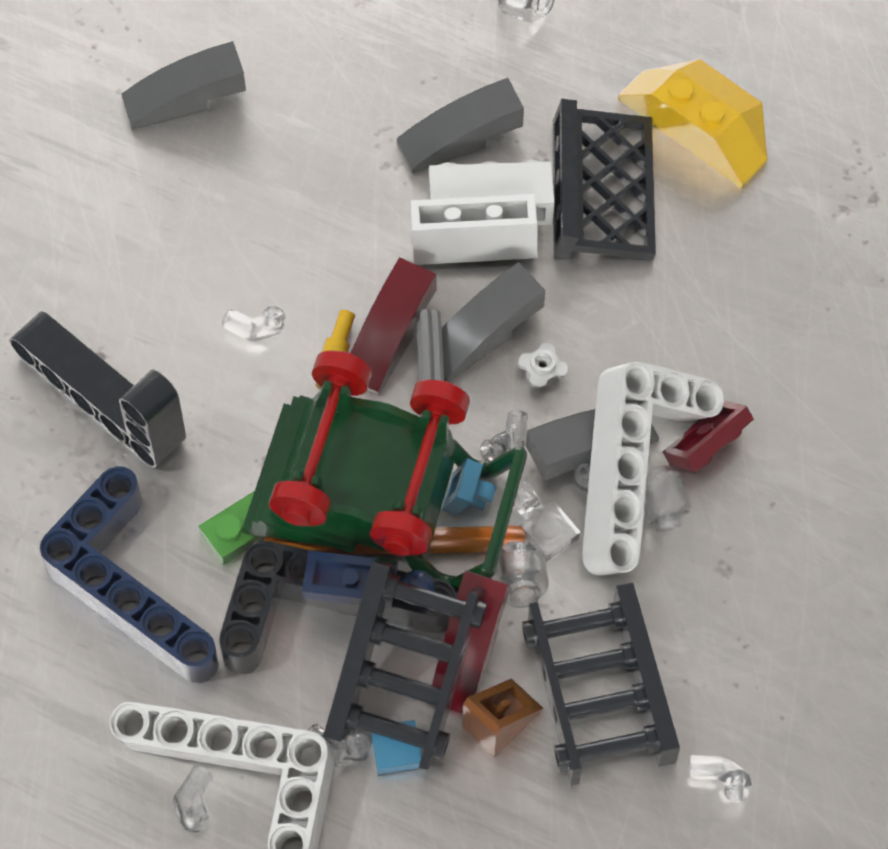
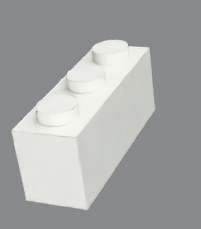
[429,160,554,225]
[410,194,538,265]

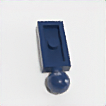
[302,550,435,609]

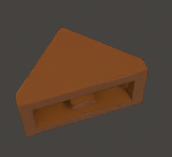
[462,678,544,757]

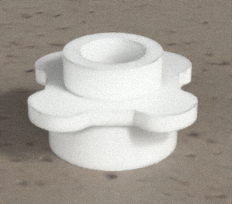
[518,343,568,388]

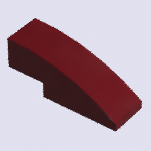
[350,257,437,396]
[432,570,511,714]

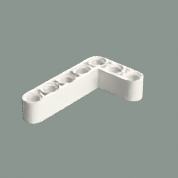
[582,361,724,576]
[109,702,335,849]

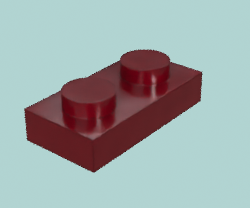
[662,401,754,472]

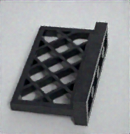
[553,98,656,260]

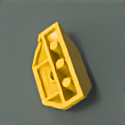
[618,59,767,189]

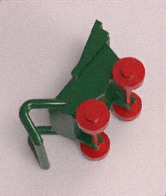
[242,350,527,593]

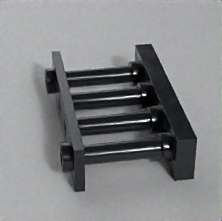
[323,557,488,770]
[522,582,680,786]

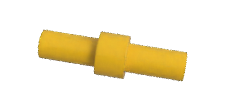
[315,309,355,390]

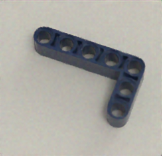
[39,466,219,683]

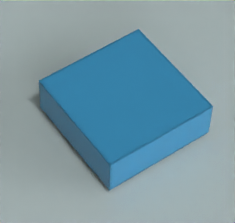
[371,720,422,775]

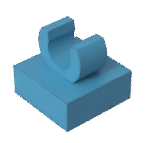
[442,458,496,516]

